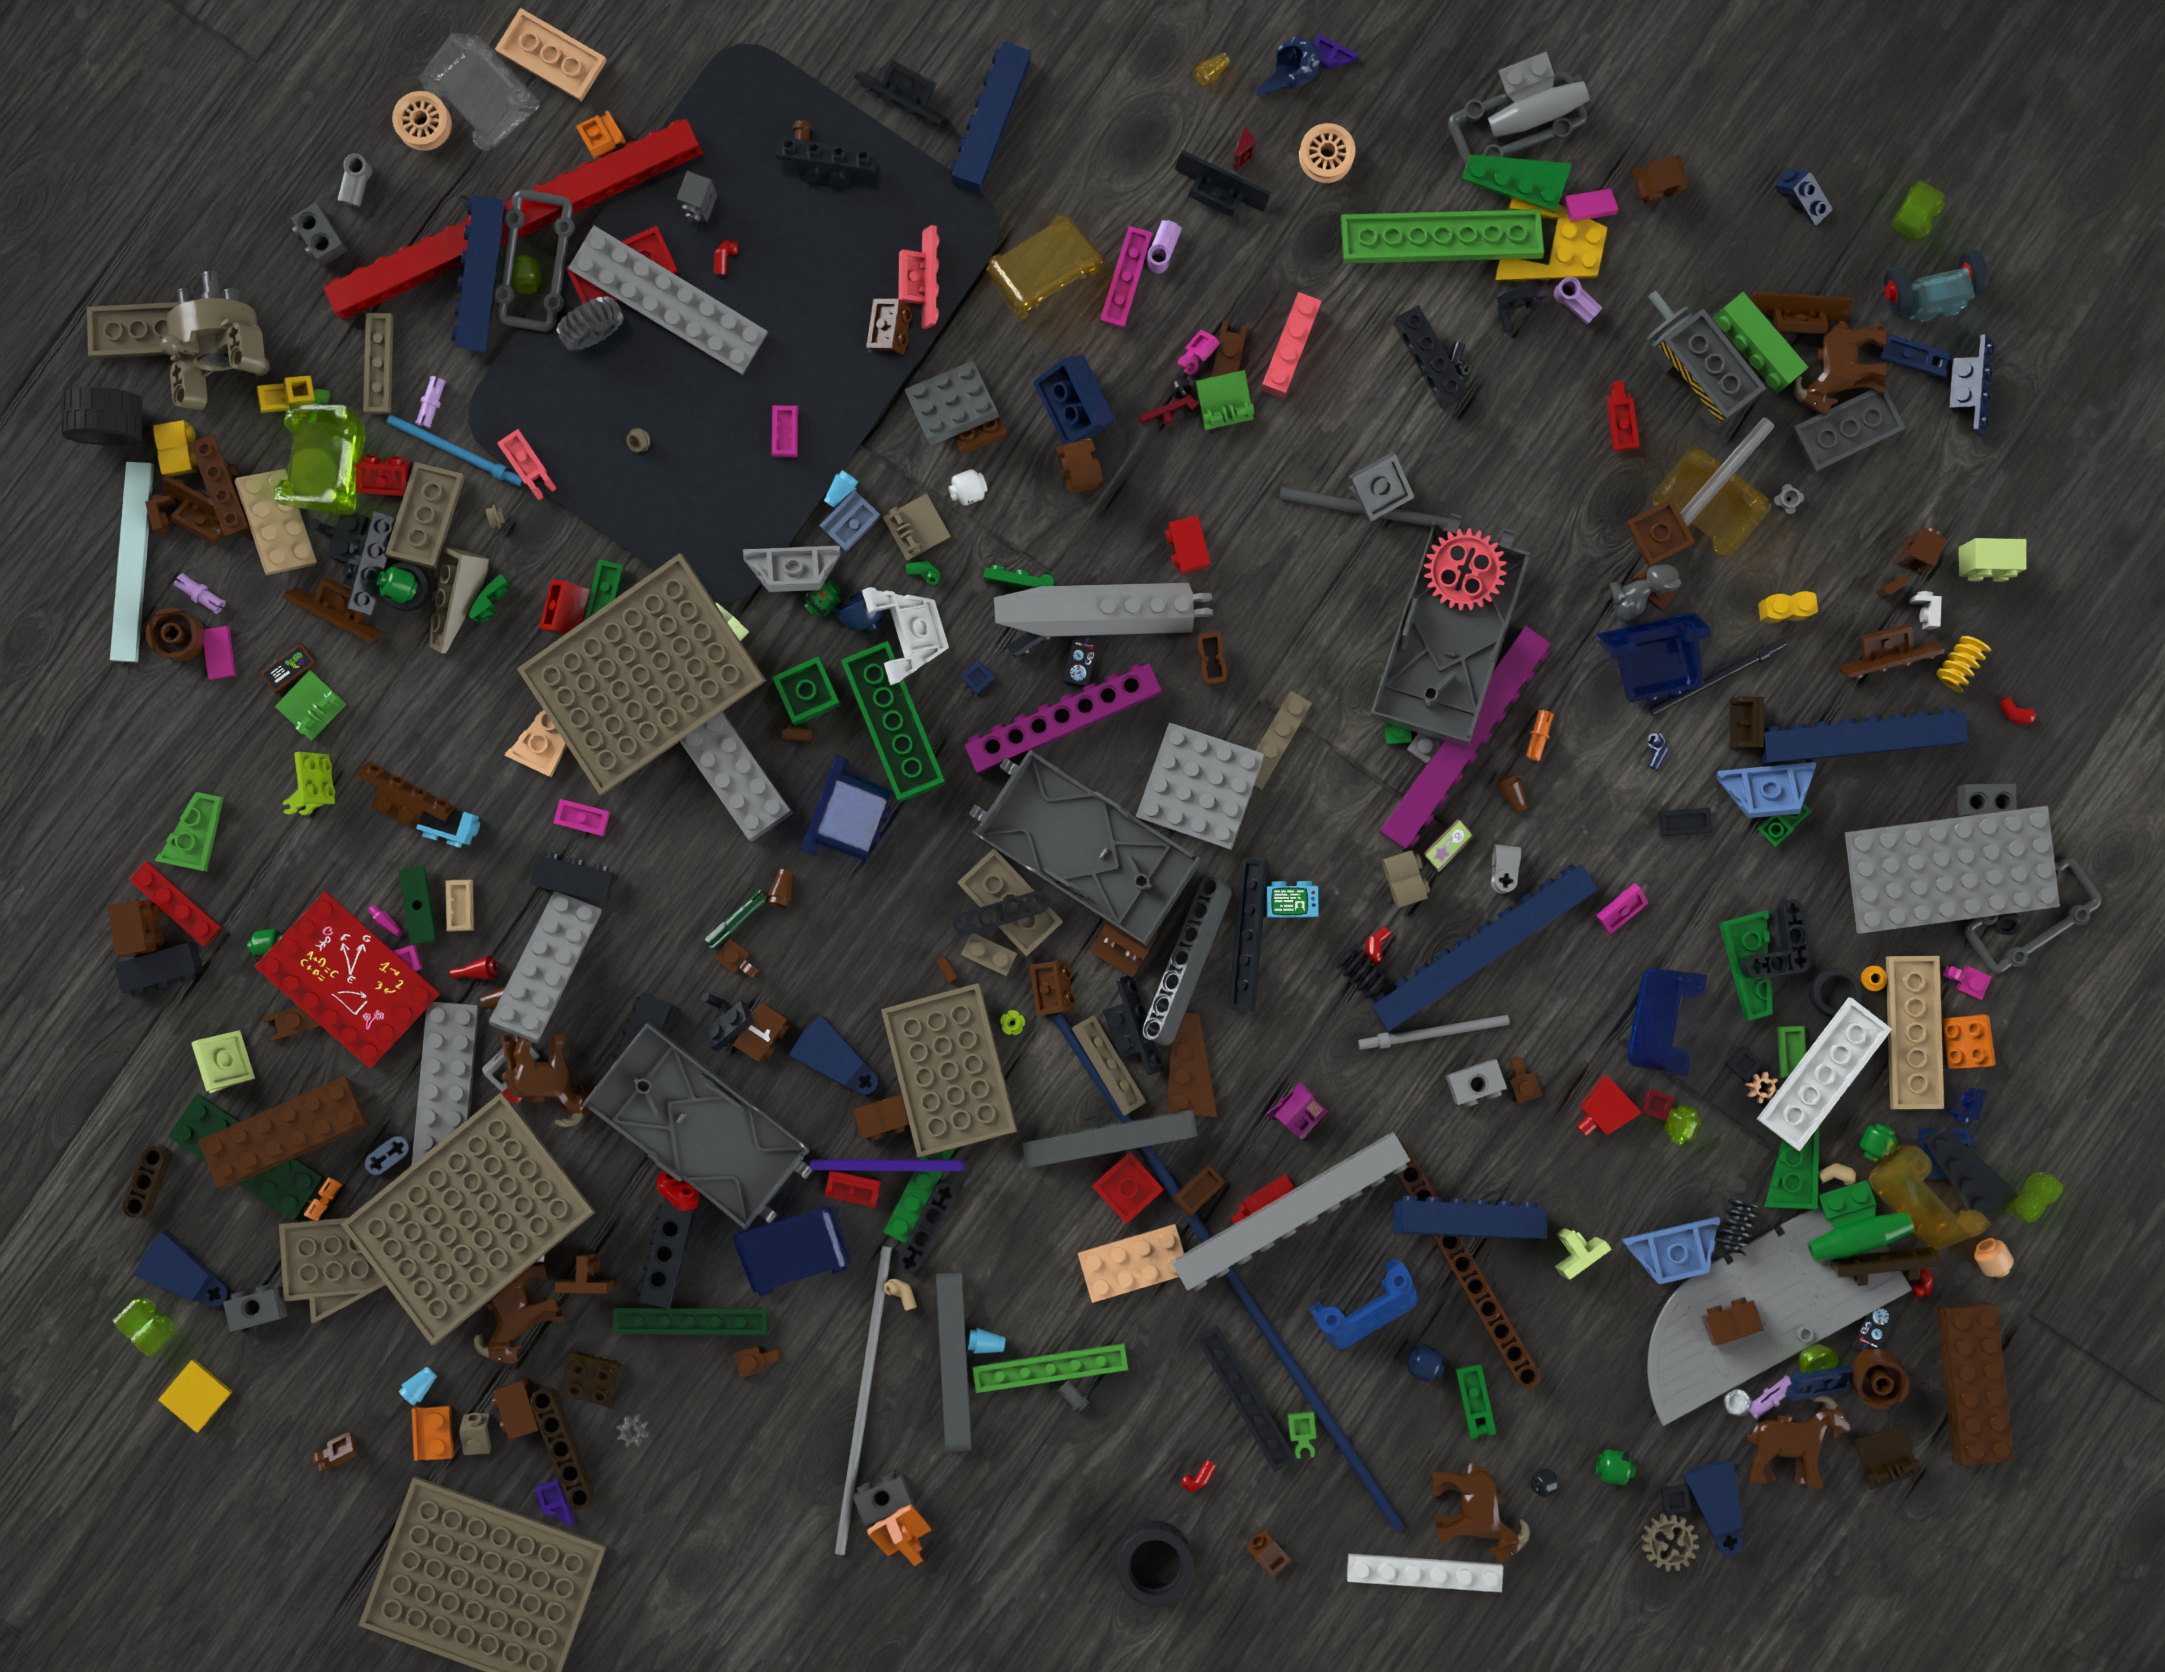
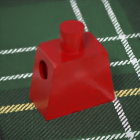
[1576,1076,1641,1137]

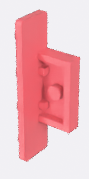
[899,225,939,329]

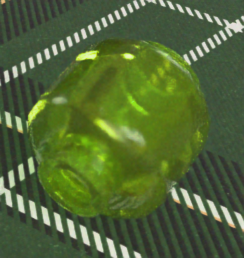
[511,255,542,294]
[1664,1105,1701,1145]

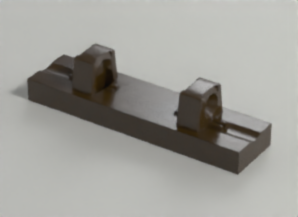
[1831,1247,1941,1286]

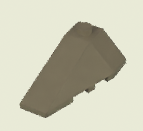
[430,545,489,654]

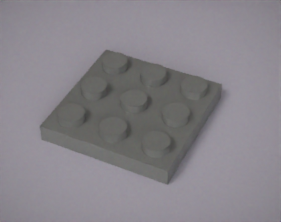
[904,361,999,446]

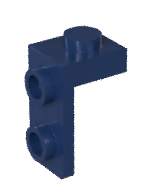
[1775,169,1832,225]

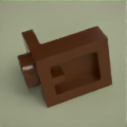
[145,493,178,535]
[1246,1530,1291,1577]

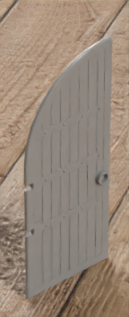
[1647,1204,1912,1426]

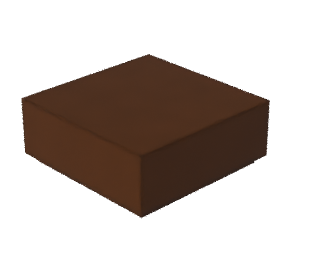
[1876,574,1910,598]
[936,956,958,983]

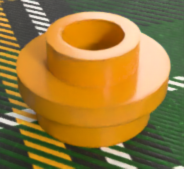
[1861,966,1887,991]

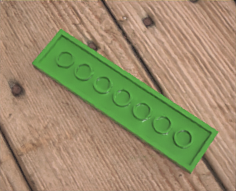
[1341,210,1544,263]

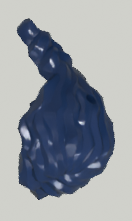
[1256,36,1320,97]

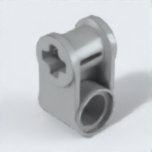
[1491,844,1521,894]

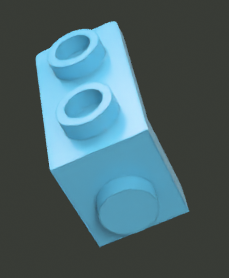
[416,812,480,848]

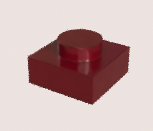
[1640,1088,1675,1121]

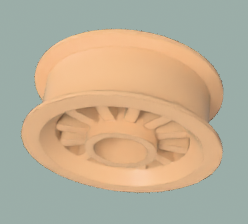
[392,91,452,151]
[1299,123,1355,183]

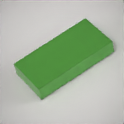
[1777,1026,1806,1078]

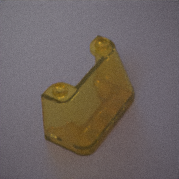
[986,215,1103,322]
[1651,443,1772,557]
[1869,1144,1991,1250]

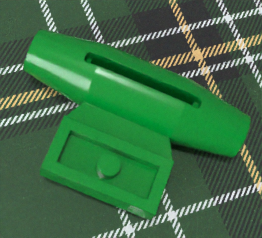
[1808,1180,1914,1262]

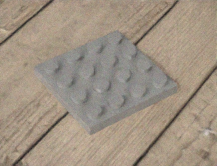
[1136,722,1265,850]

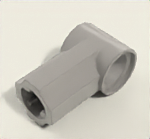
[337,154,372,207]

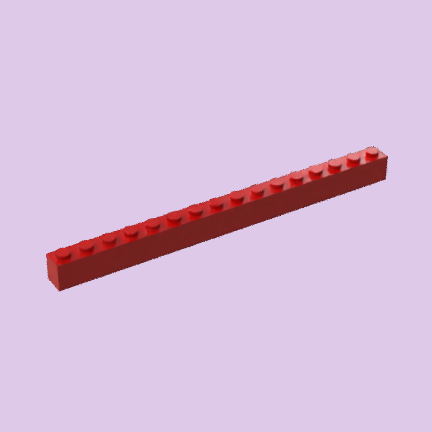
[323,119,703,320]

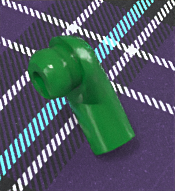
[906,561,941,585]

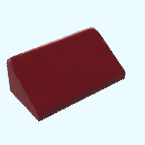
[1232,127,1256,171]

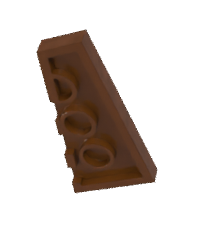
[1166,1013,1217,1117]

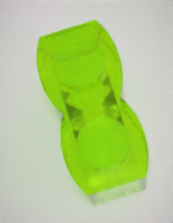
[1890,180,1945,242]
[2005,1172,2064,1223]
[113,1297,176,1357]

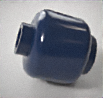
[1405,1344,1445,1382]

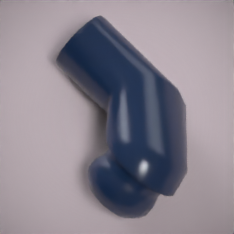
[1647,732,1668,771]

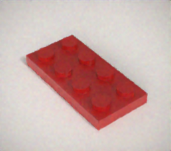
[566,226,679,304]

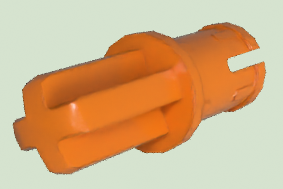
[1526,710,1554,761]

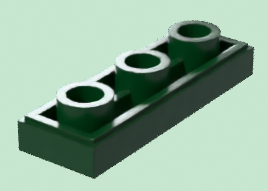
[398,866,438,945]

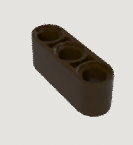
[122,1145,172,1218]

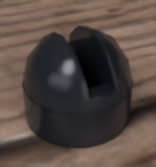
[1170,376,1192,399]

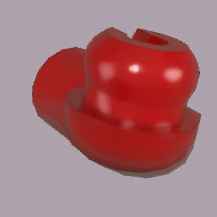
[714,240,738,274]
[1999,697,2036,725]
[1365,926,1392,964]
[1912,1268,1933,1298]
[1181,1460,1216,1492]

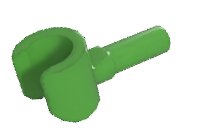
[308,389,330,423]

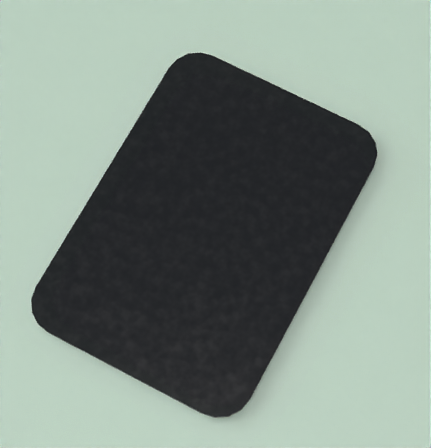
[468,44,999,603]

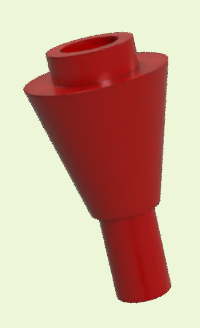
[450,955,498,980]

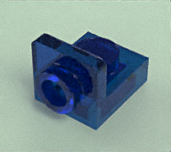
[1947,1088,1986,1124]

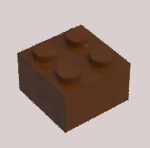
[107,900,165,957]

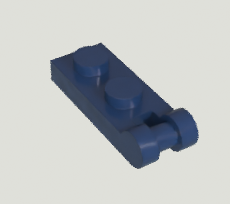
[1878,334,1953,380]
[1785,1364,1854,1401]

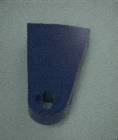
[789,1015,879,1095]
[134,1231,230,1307]
[1681,1459,1743,1556]

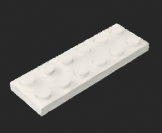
[1757,998,1892,1151]

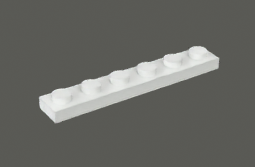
[1347,1554,1503,1592]

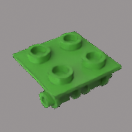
[1196,370,1254,430]
[275,670,346,741]

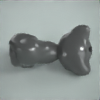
[1609,564,1682,622]

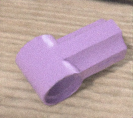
[1147,220,1182,274]
[1554,277,1602,325]

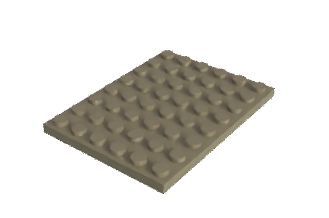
[517,553,766,795]
[341,1093,595,1345]
[359,1476,607,1672]

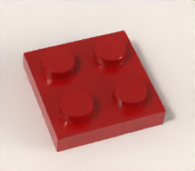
[1092,1151,1164,1224]

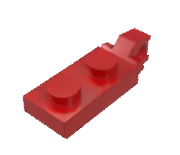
[1607,381,1640,452]
[1230,1174,1295,1224]

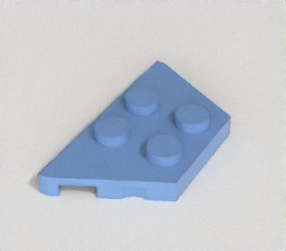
[1717,762,1816,818]
[1622,1217,1720,1284]

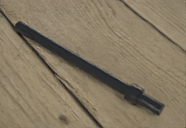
[1649,638,1787,717]

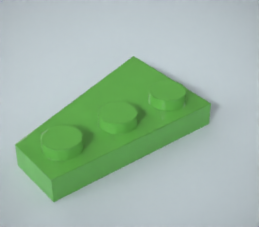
[154,792,224,872]

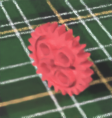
[1424,528,1507,611]

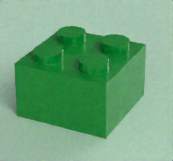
[772,656,842,726]

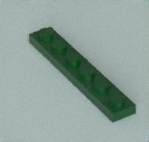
[613,1307,768,1335]

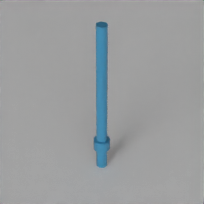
[387,415,524,487]

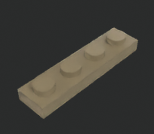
[363,313,393,414]
[1254,691,1312,790]
[1072,1015,1146,1116]

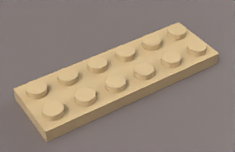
[1886,956,1944,1109]

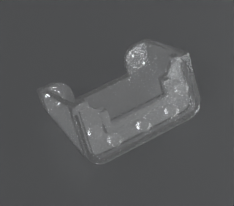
[418,33,540,150]

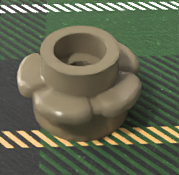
[626,428,650,452]
[486,505,505,529]

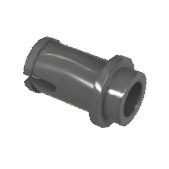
[1057,1379,1089,1413]

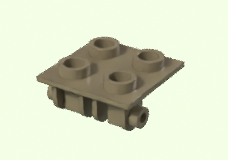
[883,493,951,561]

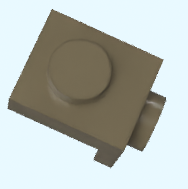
[459,1413,491,1455]

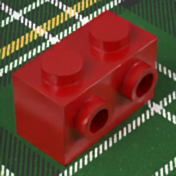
[1165,515,1211,575]
[539,580,590,636]

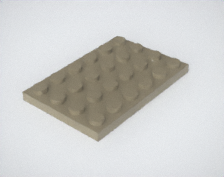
[881,983,1017,1158]

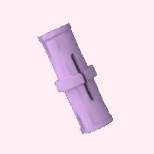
[415,376,446,429]
[174,573,225,614]
[1746,1375,1791,1420]

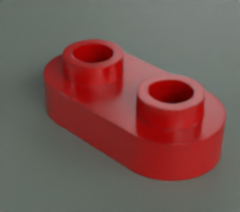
[656,1171,699,1211]

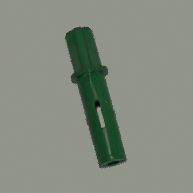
[705,889,768,950]

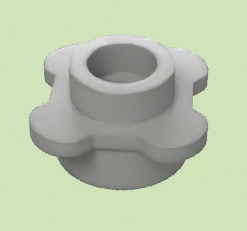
[1774,484,1804,514]

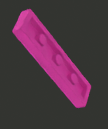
[1100,226,1153,329]

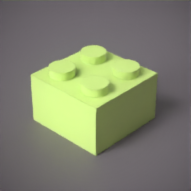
[1959,538,2026,582]

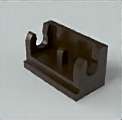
[1730,696,1764,749]

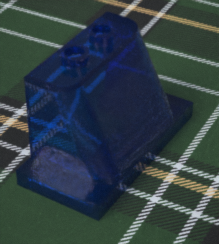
[1597,612,1711,702]
[801,754,893,862]

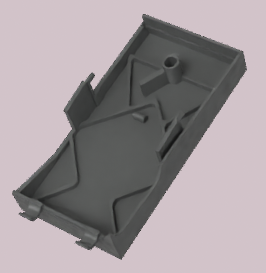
[1371,513,1530,748]
[969,750,1202,946]
[582,1021,812,1230]

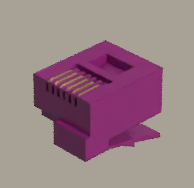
[1265,1082,1328,1140]

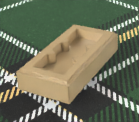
[446,880,474,931]

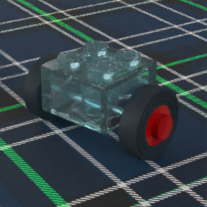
[1884,250,1989,322]

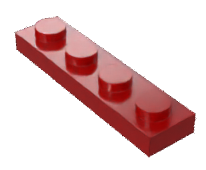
[129,861,223,947]

